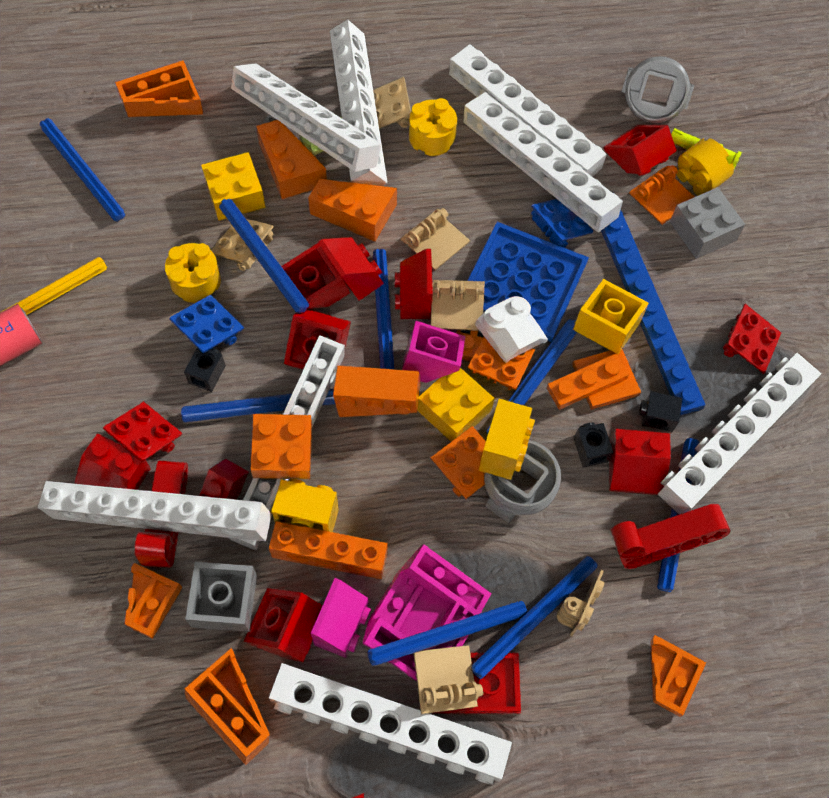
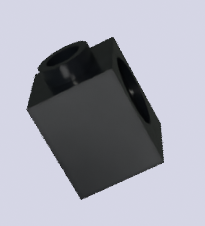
[184,348,226,392]
[639,392,682,432]
[573,422,614,468]

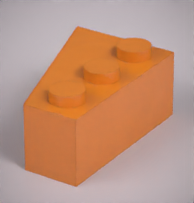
[115,60,203,117]
[256,120,327,199]
[308,179,397,241]
[333,366,420,417]
[185,648,270,765]

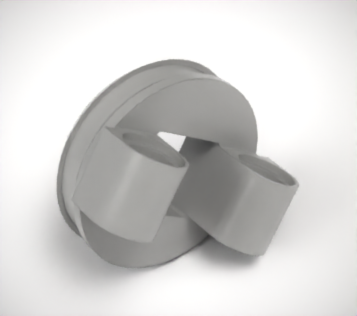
[621,56,694,123]
[484,440,561,523]

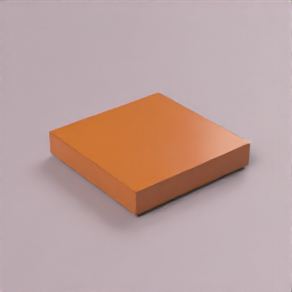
[572,349,641,410]

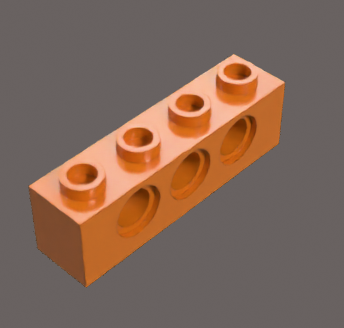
[269,521,388,580]

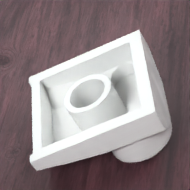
[475,296,548,363]

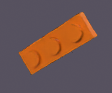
[546,354,629,410]

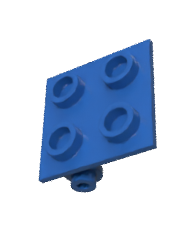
[531,199,593,248]
[169,295,244,353]

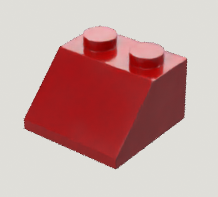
[603,125,677,176]
[318,237,384,301]
[281,243,350,309]
[395,249,433,319]
[284,309,351,370]
[609,429,671,495]
[74,433,151,490]
[243,588,323,662]

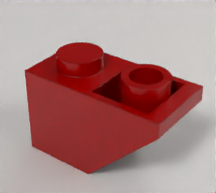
[199,459,249,500]

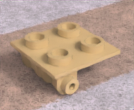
[373,77,411,129]
[401,208,470,270]
[211,219,274,271]
[431,280,485,331]
[557,570,605,636]
[413,646,483,714]

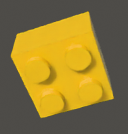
[201,152,265,221]
[573,279,649,354]
[417,368,494,442]
[479,399,535,480]
[271,479,339,532]

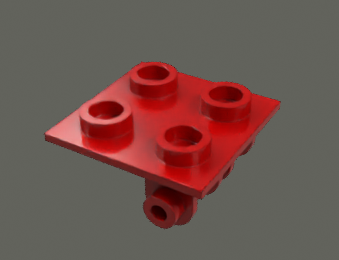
[723,303,781,374]
[103,401,183,462]

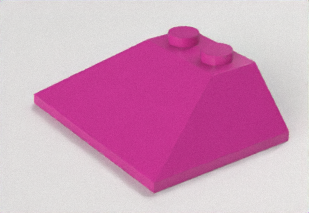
[363,544,491,682]

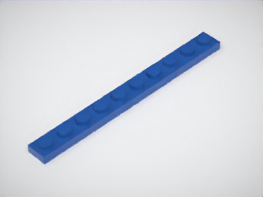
[601,210,706,415]

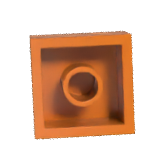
[251,414,312,479]

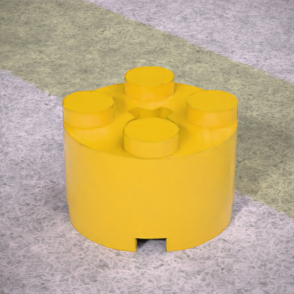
[409,98,457,156]
[677,138,734,196]
[165,243,221,303]

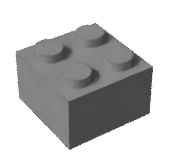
[670,187,745,259]
[185,562,257,632]

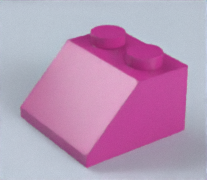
[402,321,465,383]
[311,578,371,658]

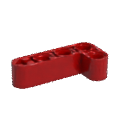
[135,460,188,568]
[611,504,731,569]

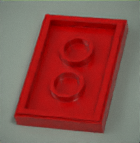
[431,653,521,714]

